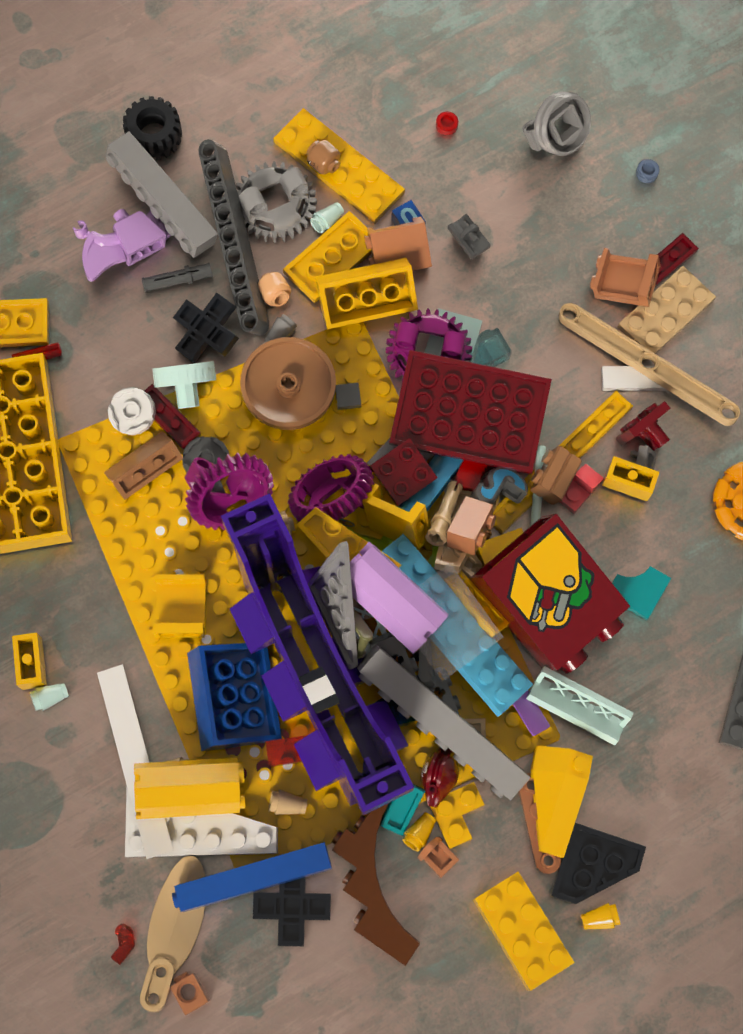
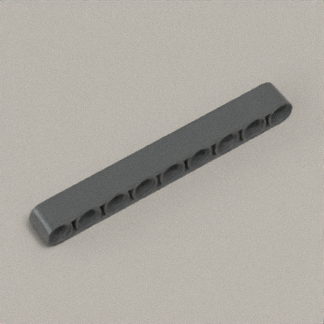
[198,139,269,336]

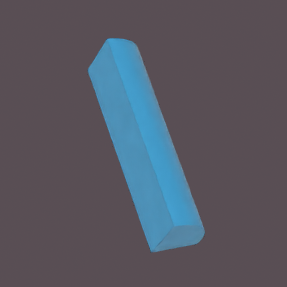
[397,454,464,512]

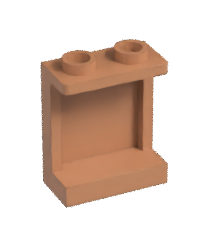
[364,216,432,271]
[590,248,661,307]

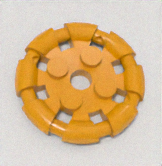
[713,461,743,540]

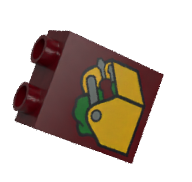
[469,514,630,674]

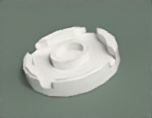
[108,387,156,436]

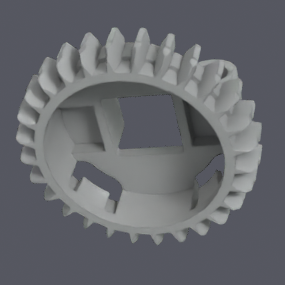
[236,161,317,243]

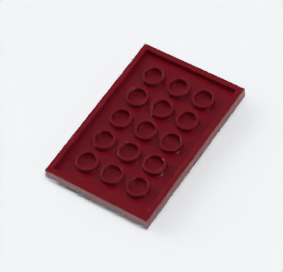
[389,350,552,474]

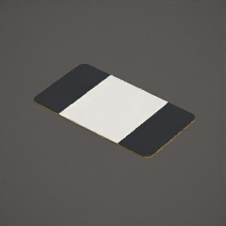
[299,667,340,713]

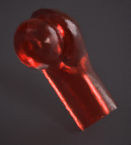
[111,924,135,965]

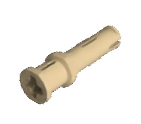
[425,481,463,546]

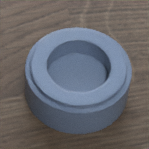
[636,159,660,183]

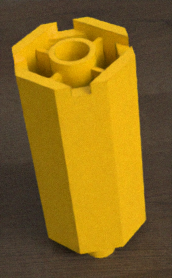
[134,757,245,819]

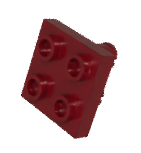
[616,401,671,451]
[369,438,438,506]

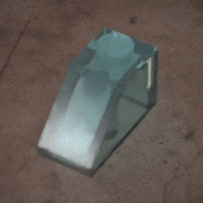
[470,328,512,367]

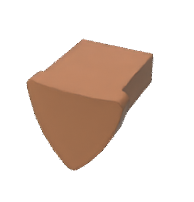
[417,836,459,878]

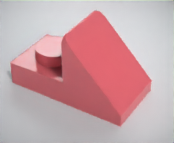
[560,464,604,514]

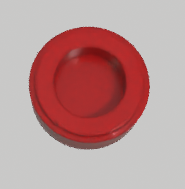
[436,111,459,135]

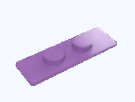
[513,690,550,736]

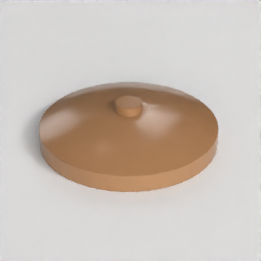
[240,337,336,430]

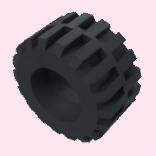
[123,96,182,160]

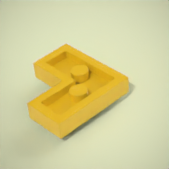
[429,782,485,849]

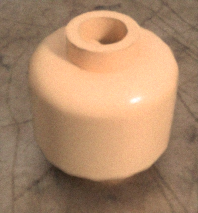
[258,272,291,307]

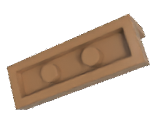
[104,432,183,500]

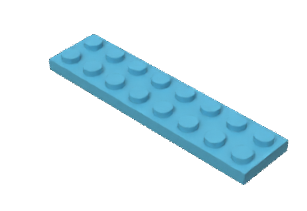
[382,534,533,717]

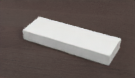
[601,366,668,391]

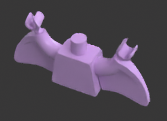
[73,209,171,282]

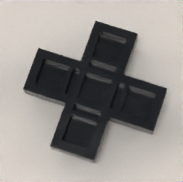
[173,292,239,363]
[253,877,331,947]

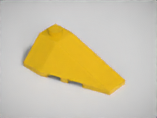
[530,746,593,858]

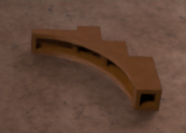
[331,803,420,966]

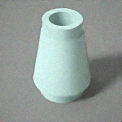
[310,202,344,234]
[30,683,69,711]

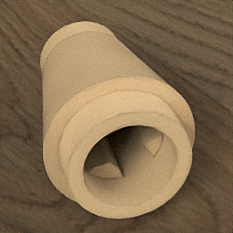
[269,789,307,815]

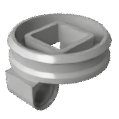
[522,92,591,156]

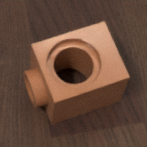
[170,971,210,1015]

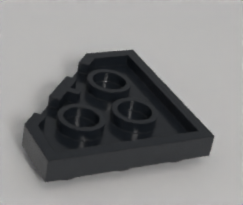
[550,823,646,905]

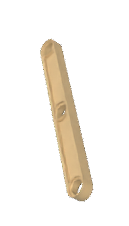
[559,303,740,426]

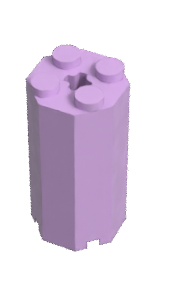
[350,541,449,653]

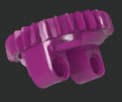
[386,308,473,382]
[184,453,274,530]
[288,454,374,522]

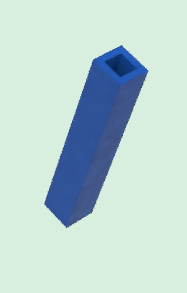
[172,842,332,912]

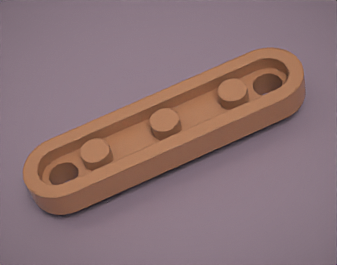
[519,773,561,874]

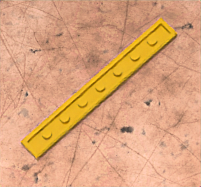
[493,390,633,535]

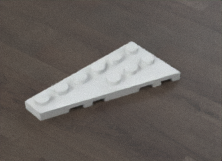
[125,787,278,858]

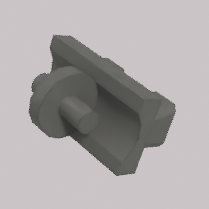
[448,214,491,260]

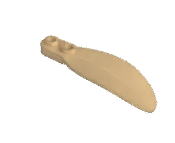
[140,855,205,1012]

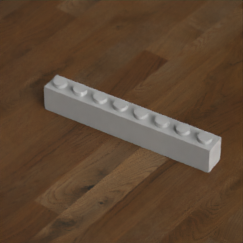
[357,644,530,801]

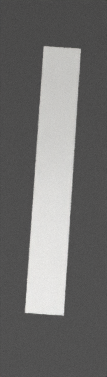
[97,664,173,859]

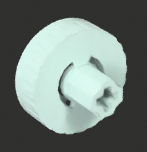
[152,361,216,409]

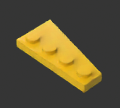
[297,507,402,568]

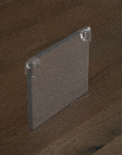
[419,563,503,681]

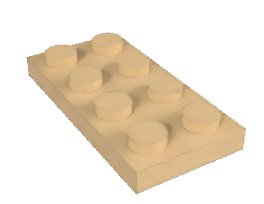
[617,266,716,354]

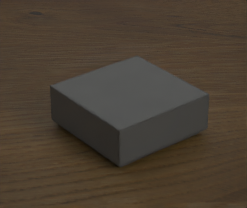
[335,382,361,410]

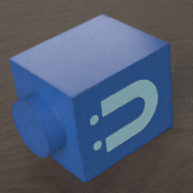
[391,200,426,226]

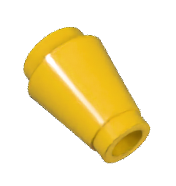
[402,812,437,852]
[581,903,621,930]

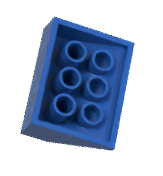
[187,643,282,751]

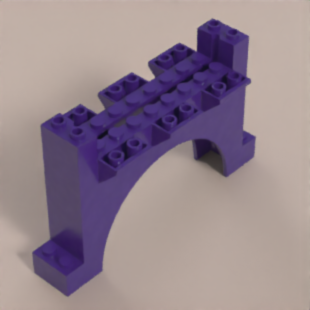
[221,493,414,815]

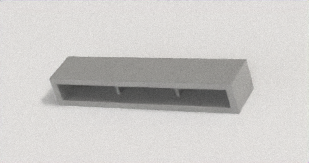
[106,131,218,258]

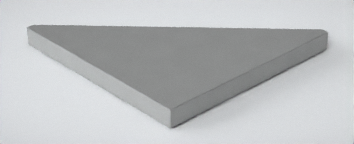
[308,541,358,670]

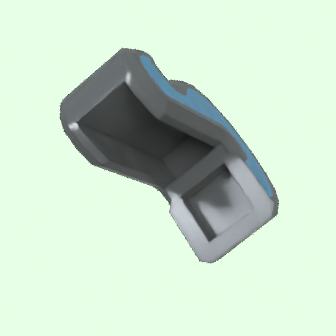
[470,467,528,504]

